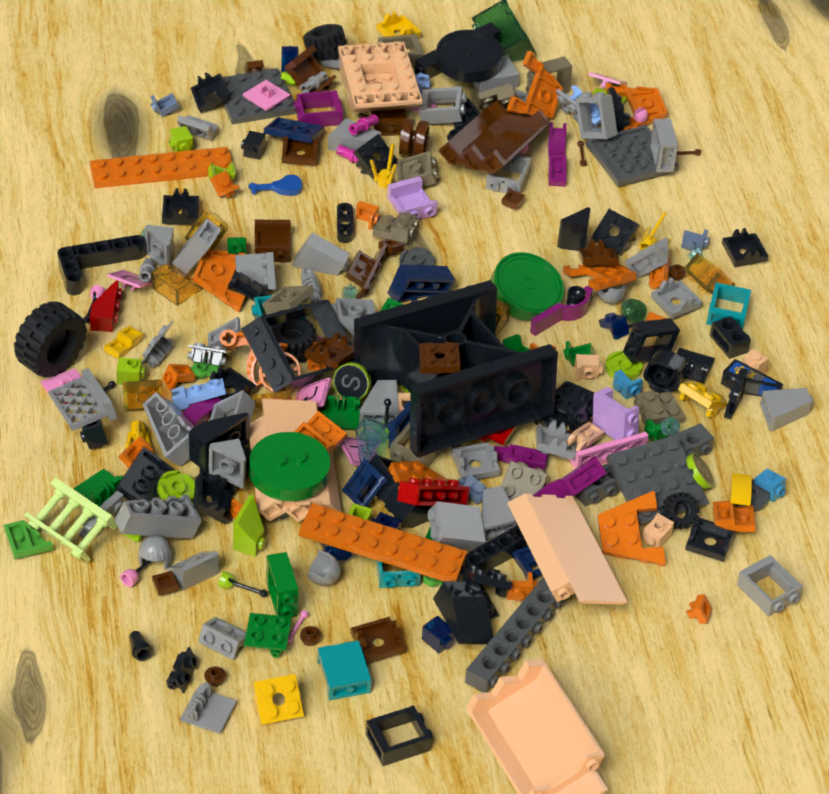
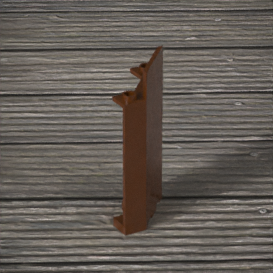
[438,100,551,174]

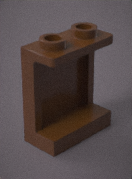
[284,45,336,93]
[371,109,406,136]
[254,219,291,262]

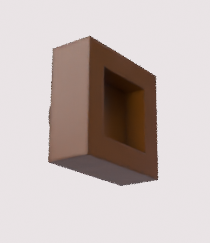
[244,60,264,73]
[501,189,525,210]
[378,239,404,255]
[152,571,178,596]

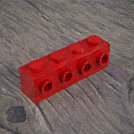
[397,478,470,506]

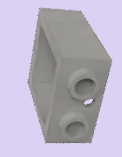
[419,86,467,124]
[575,92,618,139]
[650,119,678,172]
[486,155,531,193]
[172,219,221,274]
[210,390,255,426]
[737,555,803,617]

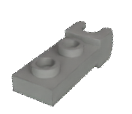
[79,491,124,538]

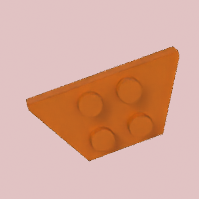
[388,461,448,489]

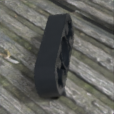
[337,202,353,243]

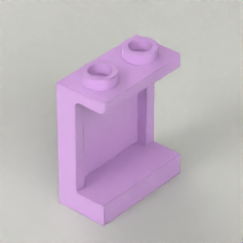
[387,176,438,220]
[593,387,639,446]

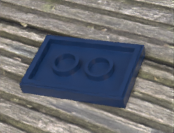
[264,117,325,143]

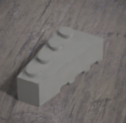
[142,392,195,466]
[115,494,202,539]

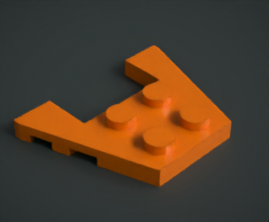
[506,51,563,119]
[605,83,668,131]
[192,249,246,312]
[563,264,636,291]
[597,491,666,567]

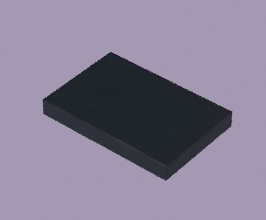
[115,446,175,502]

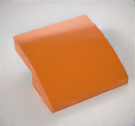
[294,411,348,454]
[713,500,756,532]

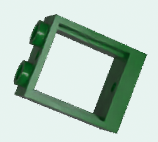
[266,552,299,617]

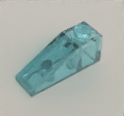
[355,416,387,464]

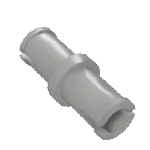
[300,71,328,93]
[139,258,155,282]

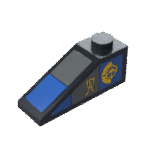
[721,359,783,397]

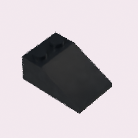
[189,412,249,472]
[433,581,493,644]

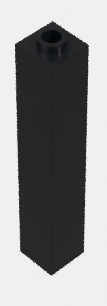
[414,22,501,78]

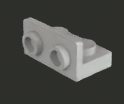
[177,115,218,141]
[198,617,246,659]

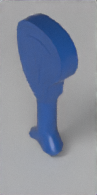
[248,175,302,196]

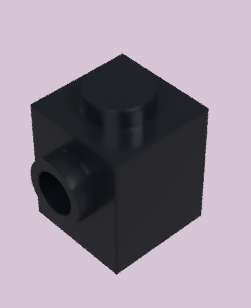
[241,131,266,160]
[80,419,108,449]

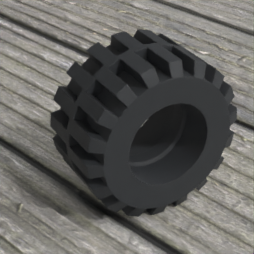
[303,24,348,60]
[271,317,316,365]

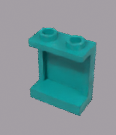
[317,641,371,701]

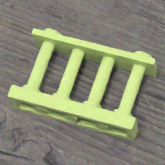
[24,477,117,562]

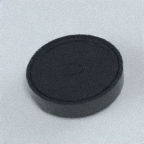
[436,29,503,82]

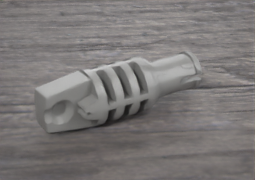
[301,269,322,303]

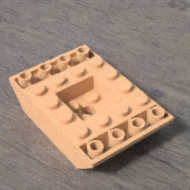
[338,41,423,112]

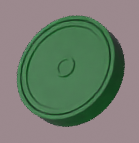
[490,252,564,321]
[249,432,330,501]

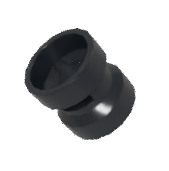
[566,286,586,305]

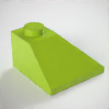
[233,495,266,557]

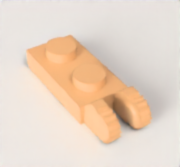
[566,422,605,451]

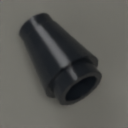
[129,631,152,661]

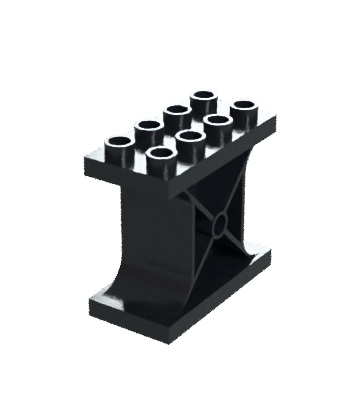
[354,280,558,457]

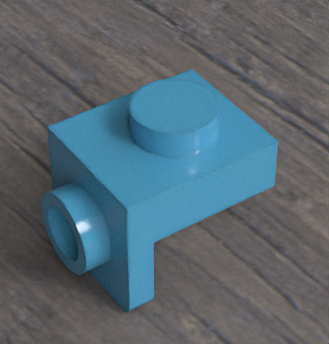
[613,370,643,399]
[755,468,786,502]

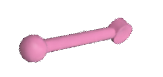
[287,610,308,645]

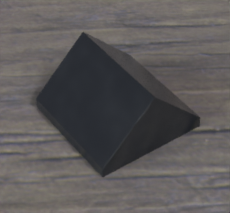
[557,207,591,251]

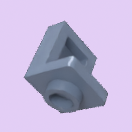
[151,93,179,117]
[681,229,710,253]
[458,473,487,504]

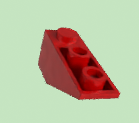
[90,280,122,332]

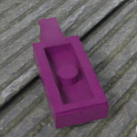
[494,444,548,470]

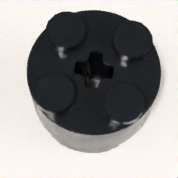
[643,349,686,394]

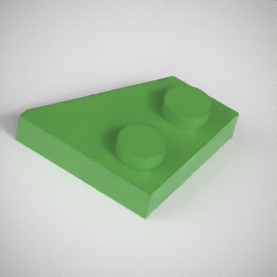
[4,520,53,559]

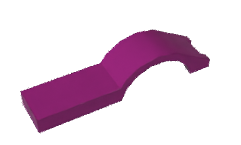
[548,122,567,187]
[530,286,593,336]
[533,456,606,498]

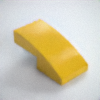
[104,325,144,359]
[730,473,752,506]

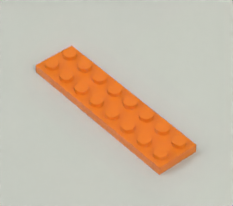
[90,147,232,188]
[298,503,467,581]

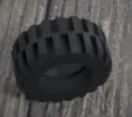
[14,301,87,377]

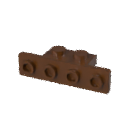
[345,243,387,299]

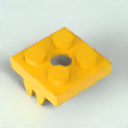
[376,11,422,38]
[678,382,727,418]
[252,674,304,725]

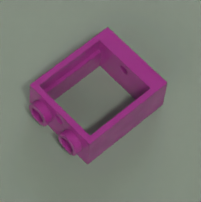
[294,90,343,126]

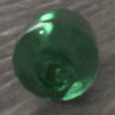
[620,298,647,323]

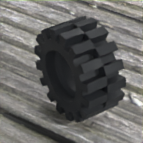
[661,492,700,529]

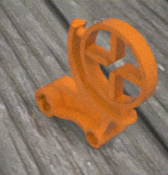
[220,327,301,394]

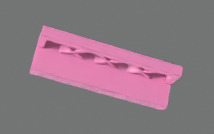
[568,432,648,469]

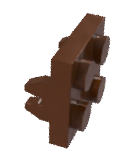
[281,136,319,165]
[578,239,619,268]
[305,332,354,369]
[419,342,460,374]
[350,617,406,664]

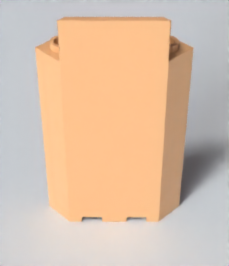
[249,399,342,522]
[507,493,628,605]
[466,659,608,794]

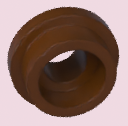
[668,264,686,281]
[300,626,321,646]
[204,666,226,687]

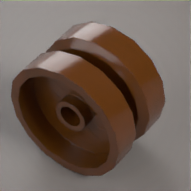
[399,118,430,157]

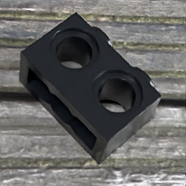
[710,316,751,359]

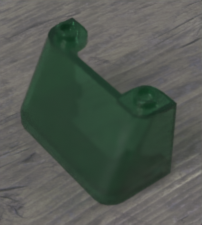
[471,0,537,62]

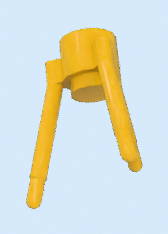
[370,143,397,188]
[638,212,671,251]
[124,420,155,454]

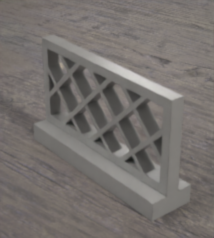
[48,368,117,431]

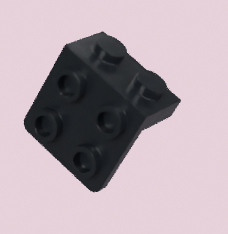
[555,381,595,432]

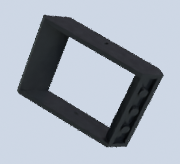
[241,299,354,394]

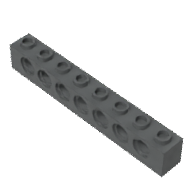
[575,423,714,507]
[465,577,571,693]

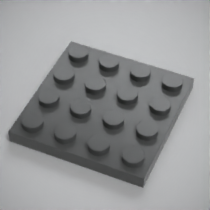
[222,68,297,125]
[586,125,679,187]
[606,435,709,526]

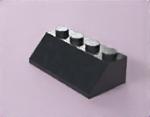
[370,454,432,528]

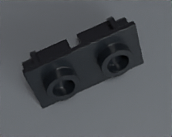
[228,271,268,301]
[166,647,198,693]

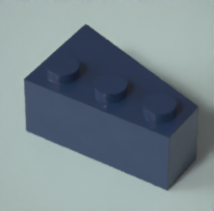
[387,264,455,303]

